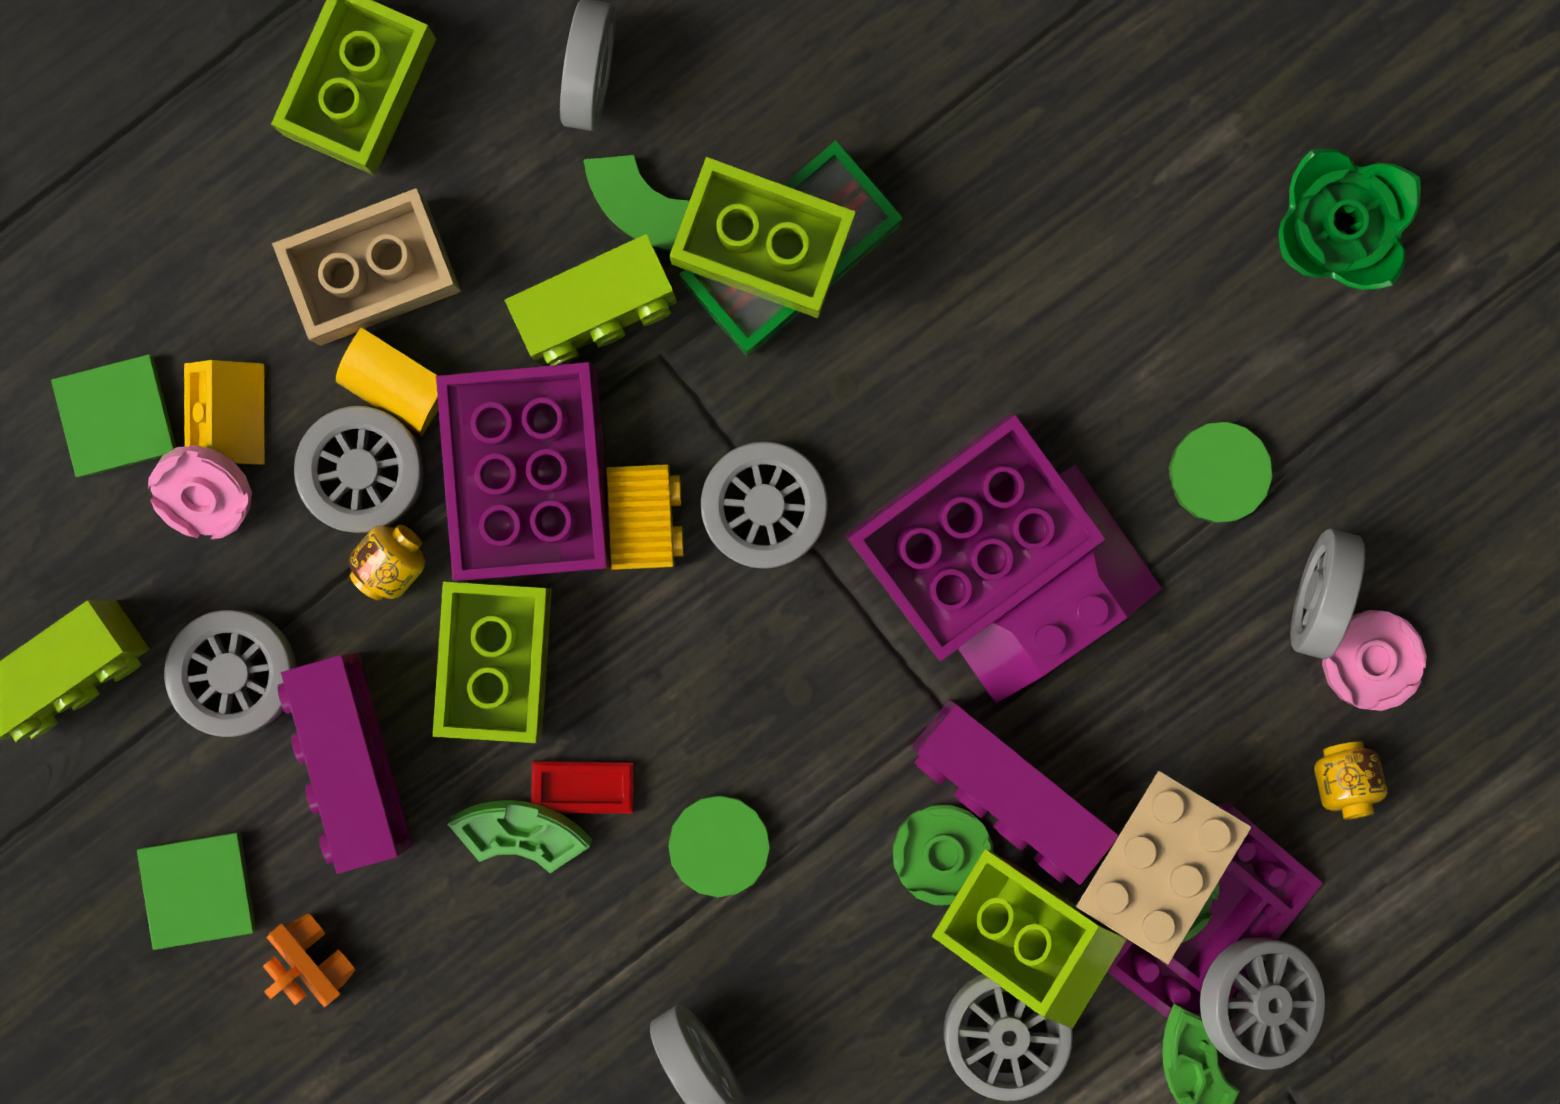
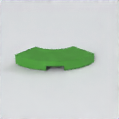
[584,155,689,253]
[448,800,592,873]
[1163,1004,1240,1104]

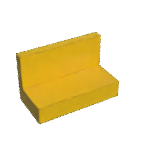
[184,360,265,465]

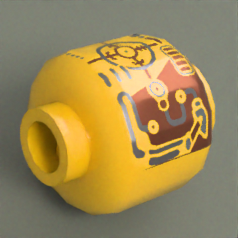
[349,525,425,600]
[1314,741,1387,819]

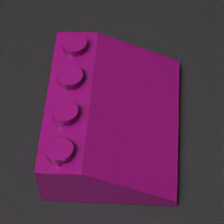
[436,362,611,581]
[844,415,1105,662]

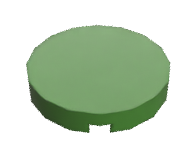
[1169,422,1272,523]
[668,794,770,897]
[893,804,993,905]

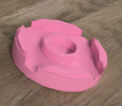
[148,445,252,539]
[1322,610,1427,711]

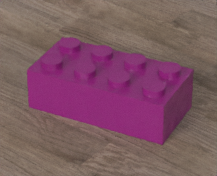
[277,653,413,874]
[911,700,1119,885]

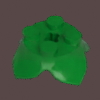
[1278,148,1421,290]

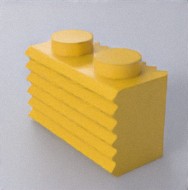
[607,465,684,570]

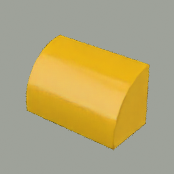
[336,327,439,437]

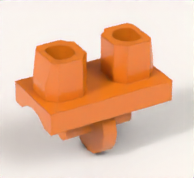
[263,913,355,1007]

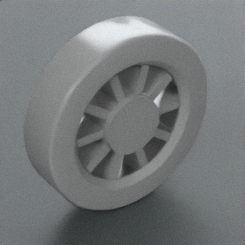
[560,0,616,131]
[294,406,425,533]
[701,441,828,569]
[1290,528,1365,659]
[164,610,297,737]
[1200,937,1325,1070]
[943,974,1073,1101]
[650,1005,746,1104]

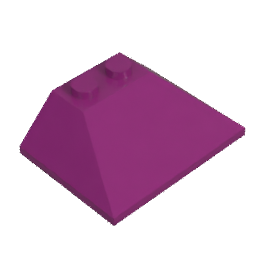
[958,464,1162,703]
[1107,802,1323,1018]

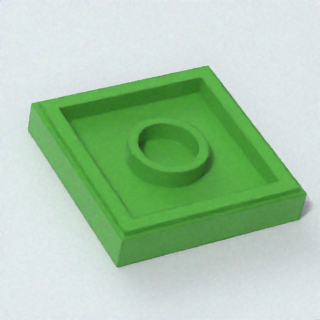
[51,354,177,478]
[137,831,257,950]

